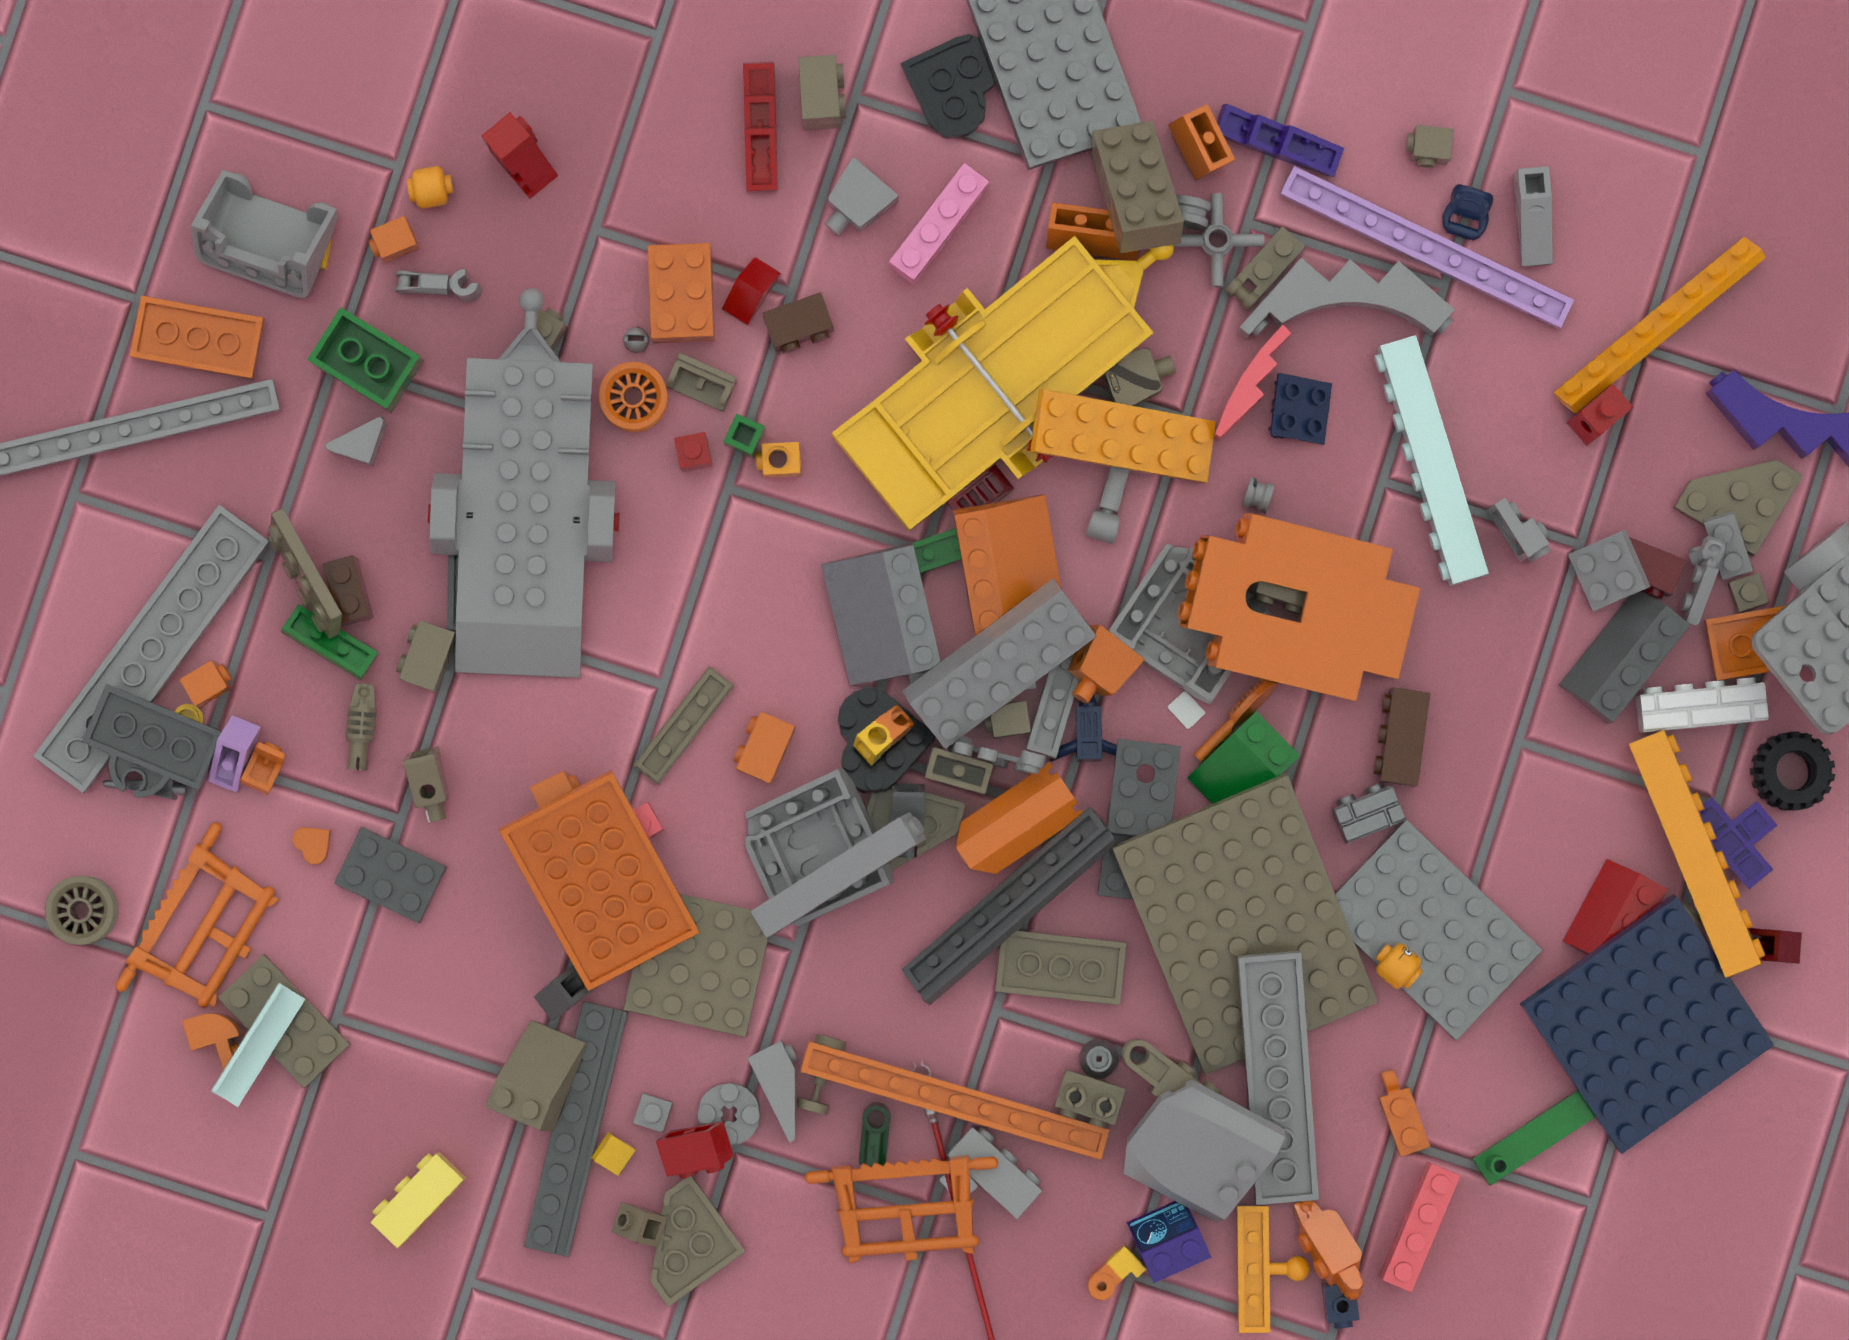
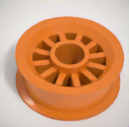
[599,362,669,432]

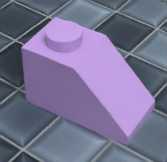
[208,715,261,793]

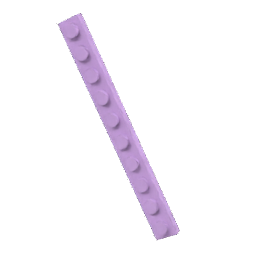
[1280,166,1574,329]

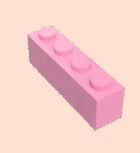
[889,163,989,285]

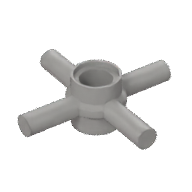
[1174,193,1264,288]

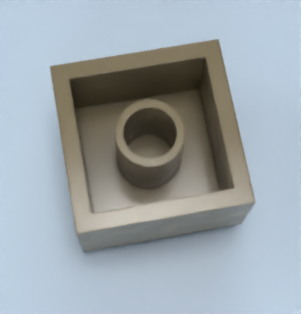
[798,55,847,130]

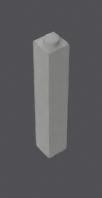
[750,812,926,938]

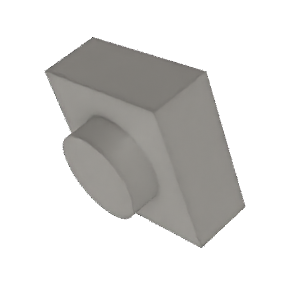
[633,1093,673,1133]

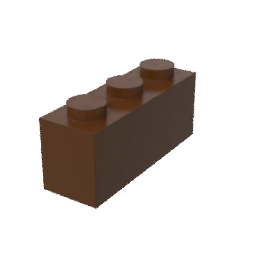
[1373,687,1430,787]

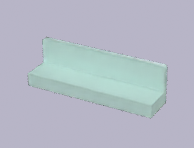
[211,983,305,1107]

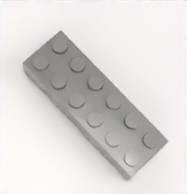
[902,578,1097,749]

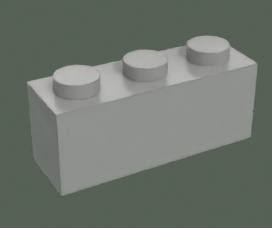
[947,1126,1042,1219]

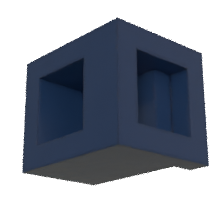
[1322,1283,1360,1329]

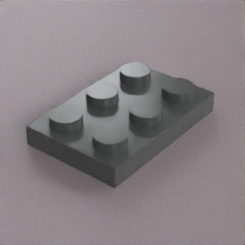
[334,827,447,923]

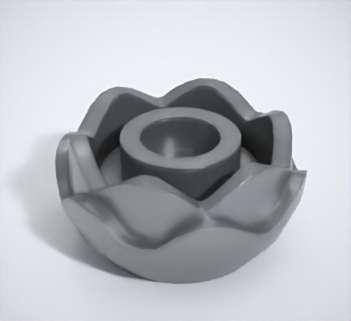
[1079,1039,1119,1078]

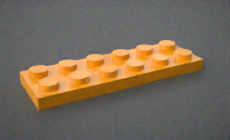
[1030,389,1216,483]

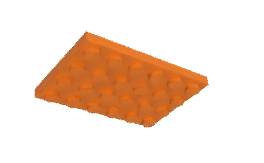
[499,769,700,991]

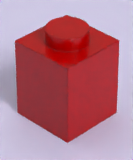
[674,432,713,472]

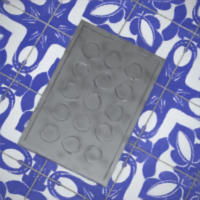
[966,0,1141,170]
[1335,820,1542,1040]

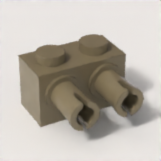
[1054,1069,1126,1128]

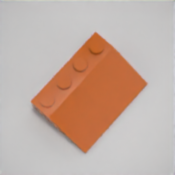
[953,494,1061,636]

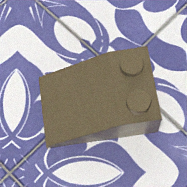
[486,1020,588,1131]

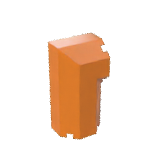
[955,762,1083,874]

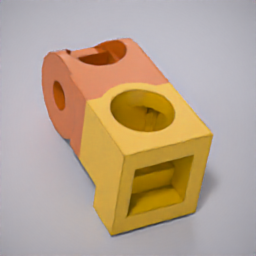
[853,705,915,766]
[1088,1244,1146,1300]

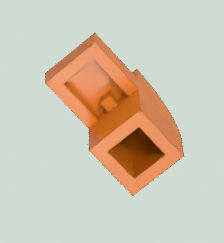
[182,1013,244,1070]

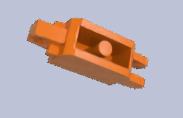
[1293,1200,1364,1300]

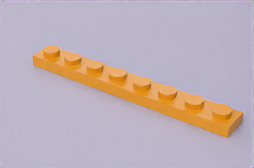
[1554,237,1766,414]

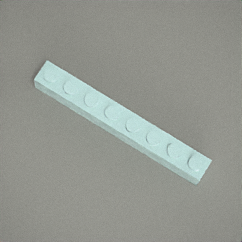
[1374,335,1489,586]

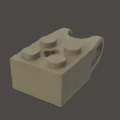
[1122,1039,1222,1098]

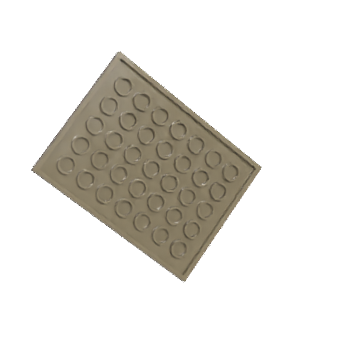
[1112,773,1378,1075]

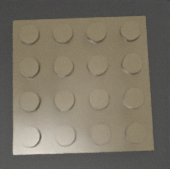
[624,894,769,1037]

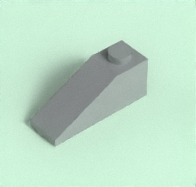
[748,1040,798,1143]

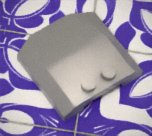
[1109,544,1270,704]
[745,768,894,926]
[1123,1079,1285,1223]

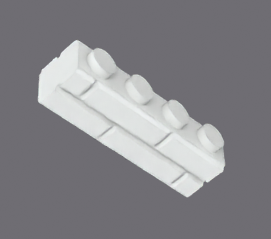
[1635,677,1769,733]

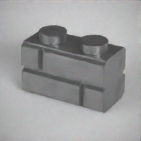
[1331,782,1406,844]

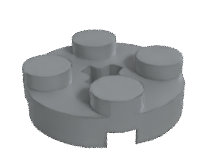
[697,1083,760,1146]

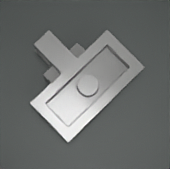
[1688,510,1753,580]

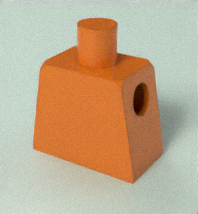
[1068,625,1144,704]

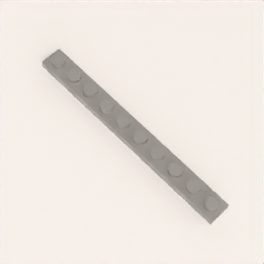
[0,379,281,477]

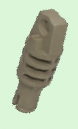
[346,683,376,771]

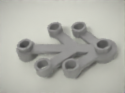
[947,736,1046,774]

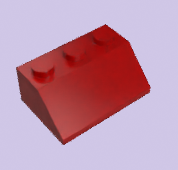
[1562,859,1667,955]

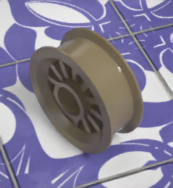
[45,876,118,945]

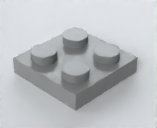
[1568,529,1651,611]

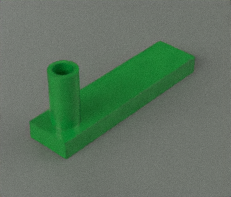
[1472,1091,1595,1186]

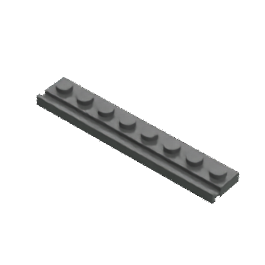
[902,807,1119,1005]
[524,1001,628,1257]

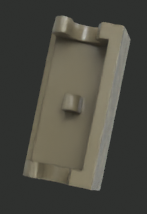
[667,352,737,412]

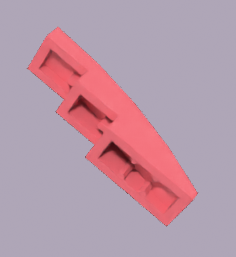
[1214,325,1291,441]

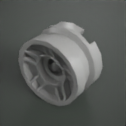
[1176,195,1212,230]

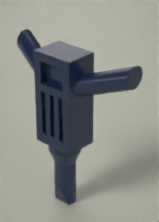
[1050,695,1117,762]

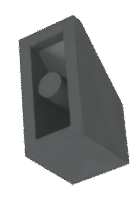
[534,965,598,1021]

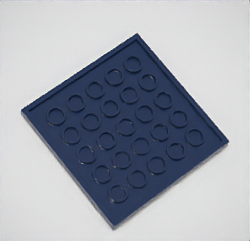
[1520,894,1774,1154]

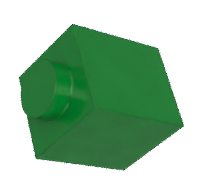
[723,414,766,458]

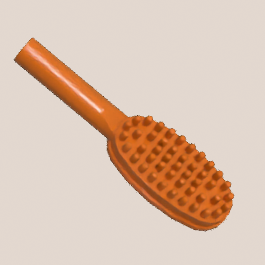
[1194,679,1278,762]

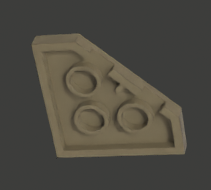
[1673,460,1803,556]
[867,787,966,871]
[650,1176,746,1307]

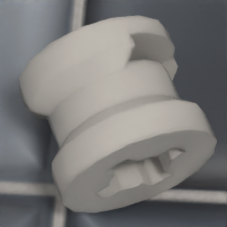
[1242,477,1275,514]

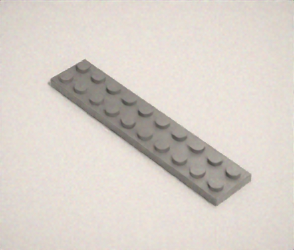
[33,505,270,793]

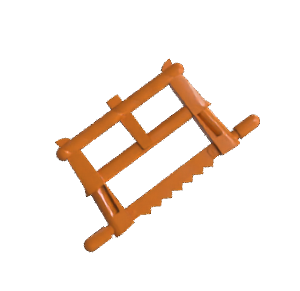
[115,822,280,1008]
[804,1155,999,1263]

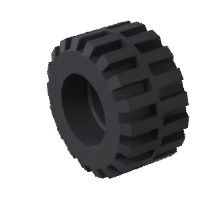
[1750,732,1835,811]

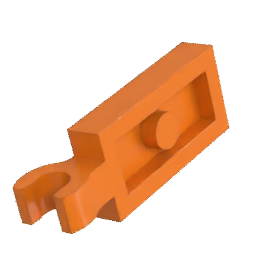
[1379,1069,1430,1157]

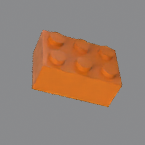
[647,243,715,343]

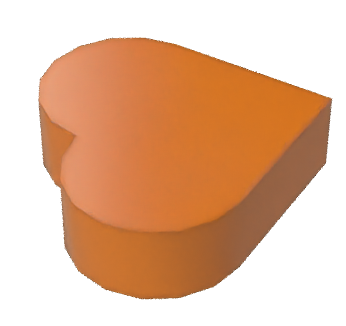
[292,827,331,865]

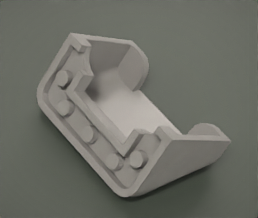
[191,170,338,298]

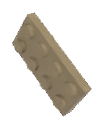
[268,508,342,639]
[995,931,1127,1005]
[218,954,351,1088]

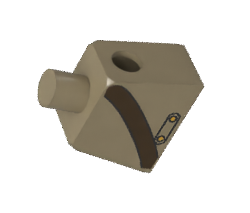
[1103,348,1176,406]

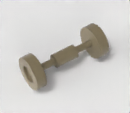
[797,1034,846,1115]

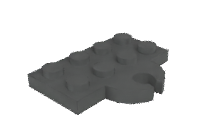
[82,684,222,797]

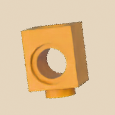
[756,442,801,478]

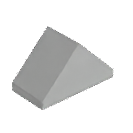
[325,416,387,466]

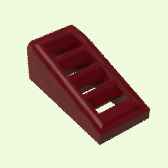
[947,464,1015,511]

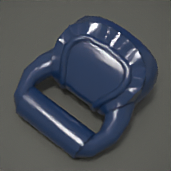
[1442,184,1493,241]

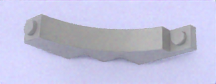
[1238,258,1455,339]

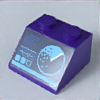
[1126,1201,1211,1283]

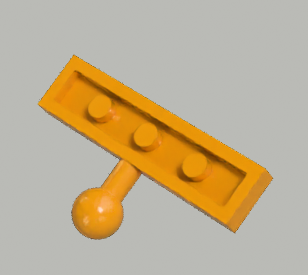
[1236,1205,1310,1333]

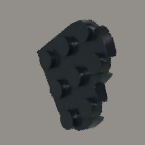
[901,34,996,139]
[838,686,936,793]

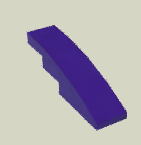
[1217,104,1344,177]

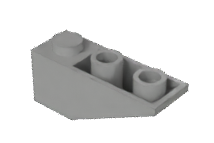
[1513,166,1553,267]

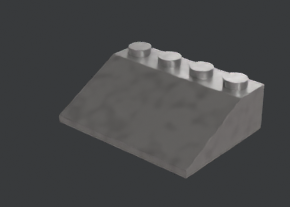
[821,543,941,685]

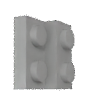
[1487,498,1551,563]

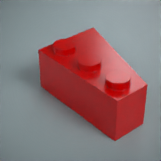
[481,112,558,199]

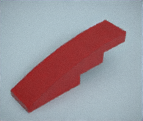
[743,62,778,191]

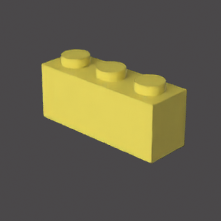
[370,1152,466,1249]

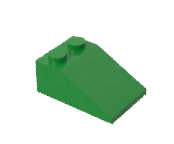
[1187,711,1300,804]

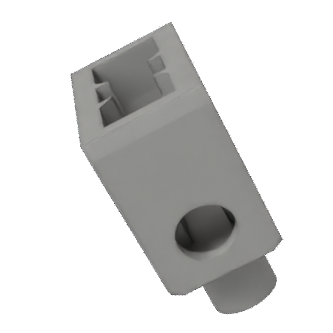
[825,157,899,236]

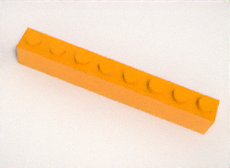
[1629,730,1766,978]

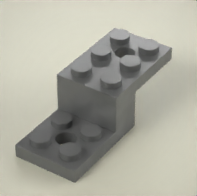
[1098,739,1181,900]

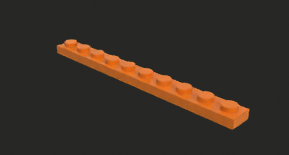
[800,1041,1110,1160]

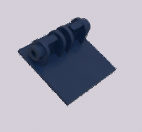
[1268,373,1332,445]

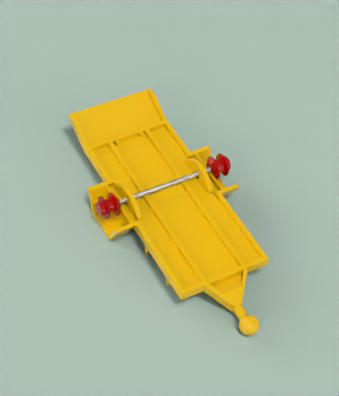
[831,236,1174,531]

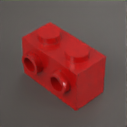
[656,1121,734,1178]

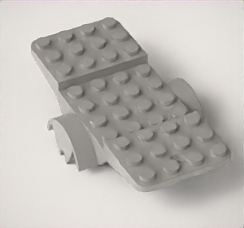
[1752,521,1849,735]

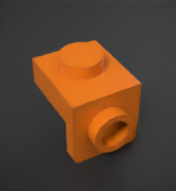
[239,742,286,795]

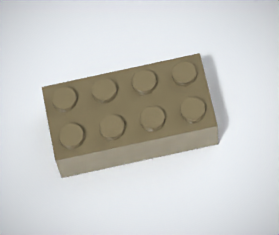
[1090,120,1184,254]

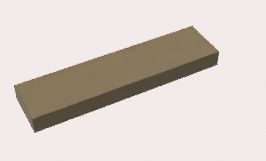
[633,666,734,785]

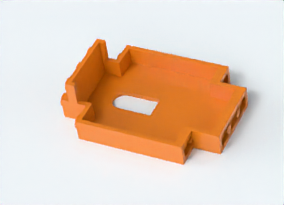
[1178,513,1420,701]

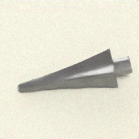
[103,779,188,800]

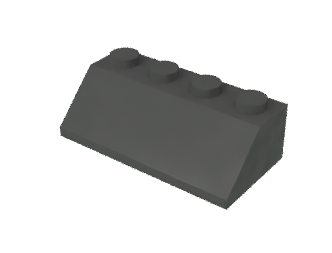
[1559,591,1691,724]

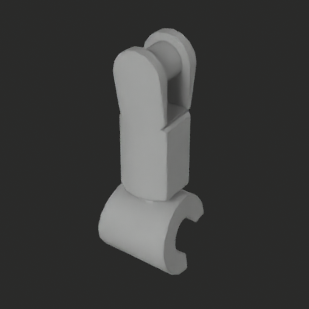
[395,269,482,303]
[1086,467,1129,544]

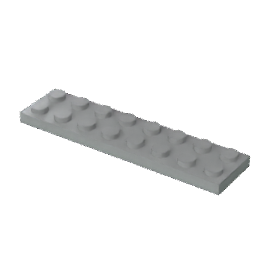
[1237,950,1319,1205]

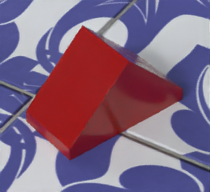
[722,257,781,326]

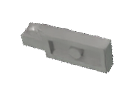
[1681,536,1726,625]

